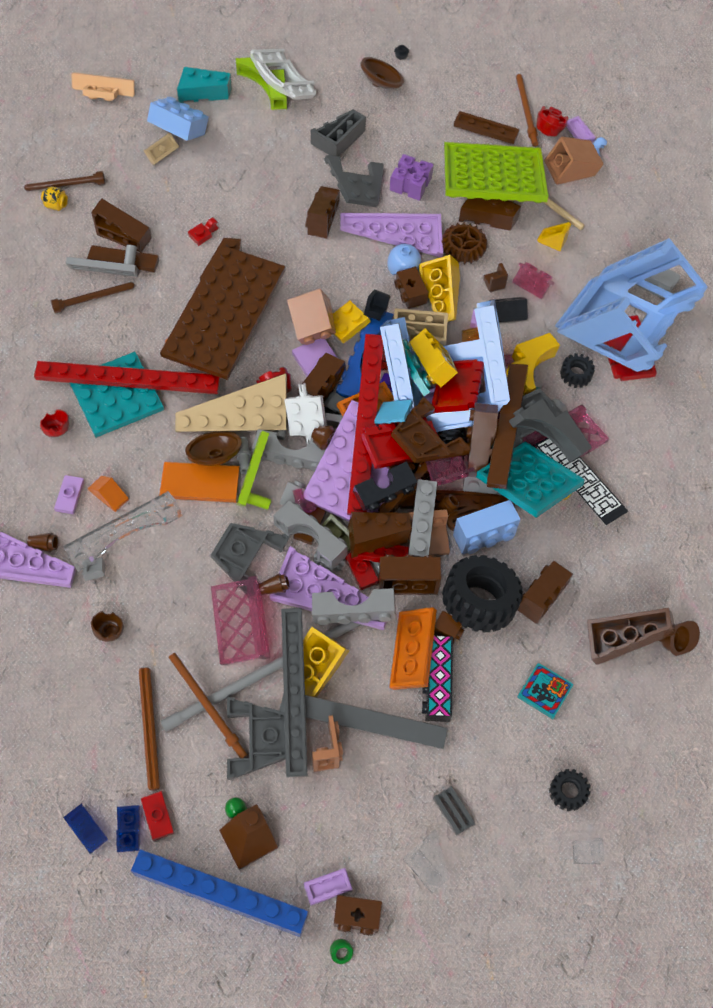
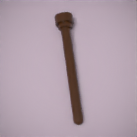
[24,171,105,191]
[50,282,135,314]

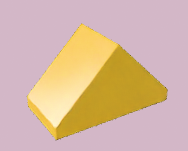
[537,222,571,251]

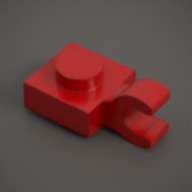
[188,217,218,246]

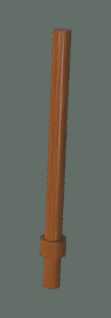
[516,74,538,147]
[168,653,248,758]

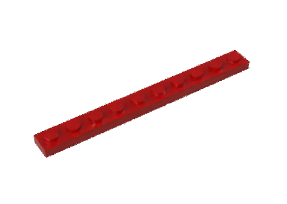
[347,334,383,515]
[34,361,220,394]

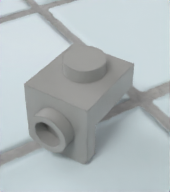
[280,480,306,505]

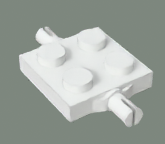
[285,383,327,446]

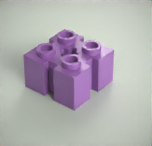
[390,154,434,201]

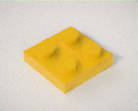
[333,300,371,344]

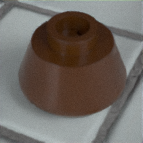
[311,426,335,450]

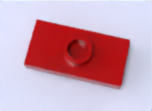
[345,552,379,590]
[141,791,174,841]

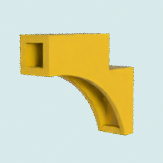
[506,333,560,396]

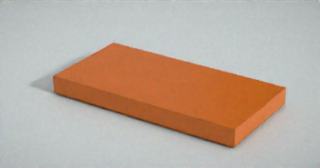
[159,462,240,503]
[389,607,437,690]

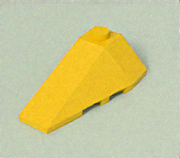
[419,255,460,322]
[303,627,350,697]

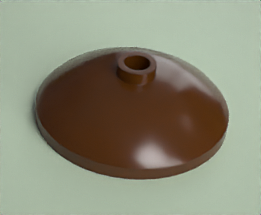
[360,57,404,89]
[185,431,242,466]

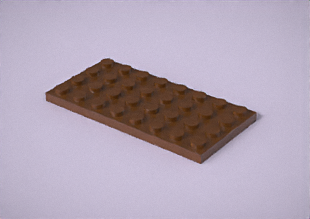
[160,245,286,380]

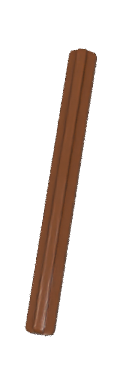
[139,667,160,791]

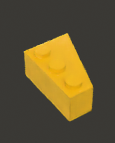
[409,328,458,387]

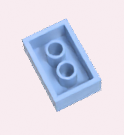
[147,97,209,141]
[453,500,520,555]

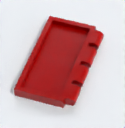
[604,315,657,381]
[431,359,484,413]
[361,417,439,469]

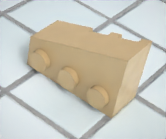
[394,308,448,346]

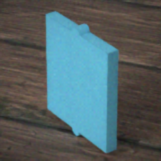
[374,400,413,424]

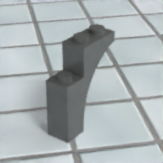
[509,398,592,463]

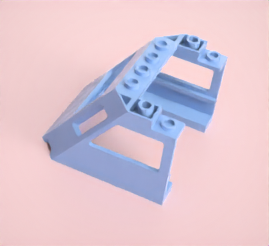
[555,238,708,372]
[380,300,510,432]

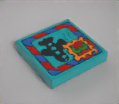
[517,663,574,719]

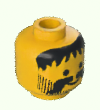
[41,186,68,211]

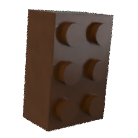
[378,555,441,595]

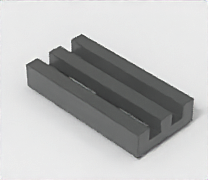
[433,786,475,836]

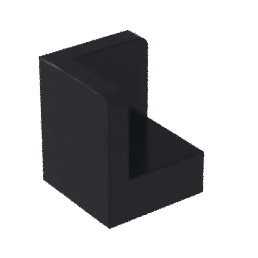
[364,289,390,321]

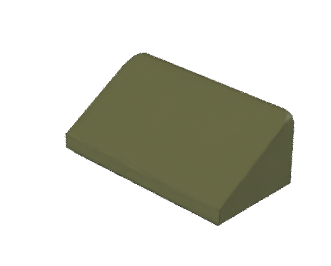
[321,514,351,553]

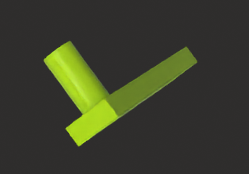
[236,431,271,510]

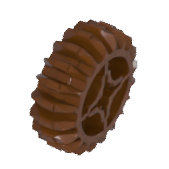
[442,222,487,265]

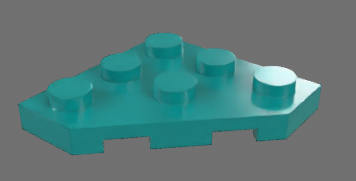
[403,339,431,396]

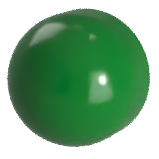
[225,797,247,820]
[330,939,353,964]

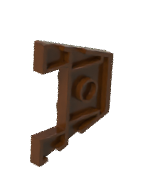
[391,397,471,463]

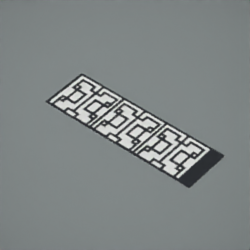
[535,438,628,525]

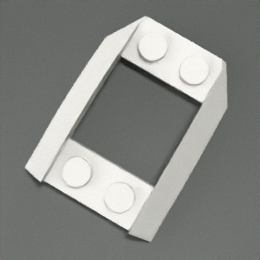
[250,49,316,100]

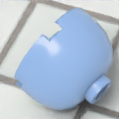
[387,244,422,275]

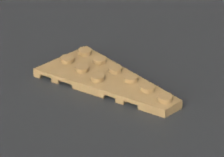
[175,374,287,432]

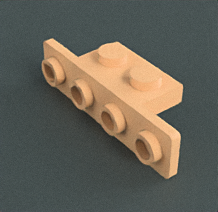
[71,72,135,101]

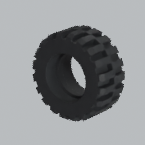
[442,555,523,633]

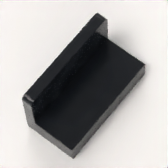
[489,297,528,323]

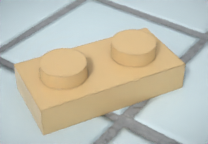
[143,133,179,165]

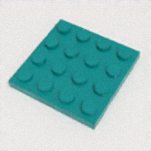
[69,352,164,438]
[476,442,585,518]

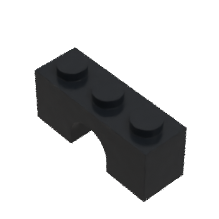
[353,461,417,512]

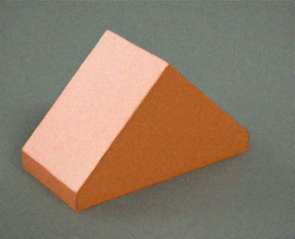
[88,476,129,512]

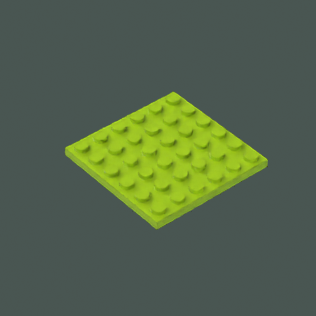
[444,142,548,203]

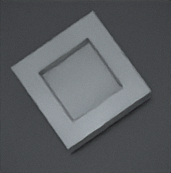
[83,557,105,581]

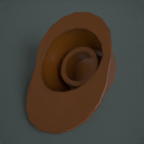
[659,621,700,656]

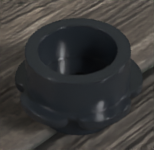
[394,45,409,60]

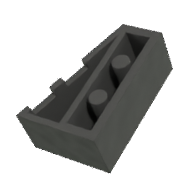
[311,109,366,157]

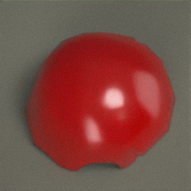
[40,409,69,437]

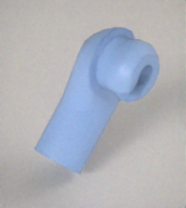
[593,137,607,156]

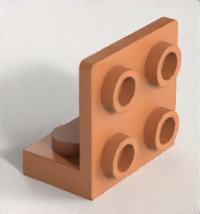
[408,510,450,556]
[312,715,343,772]

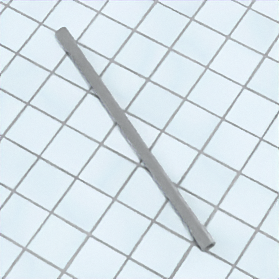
[160,622,362,732]

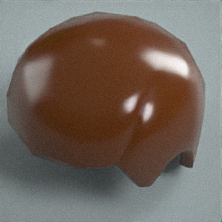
[91,611,124,642]

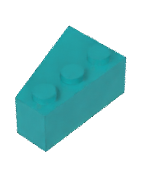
[177,67,232,103]

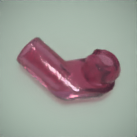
[292,488,317,513]

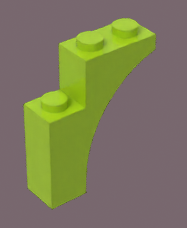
[236,57,287,110]

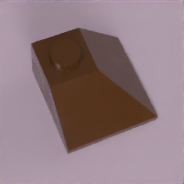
[219,804,278,870]

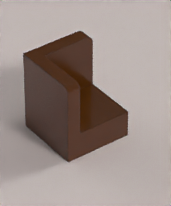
[483,263,508,292]

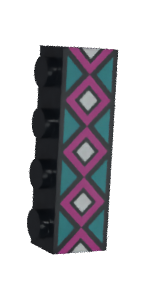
[422,636,453,722]

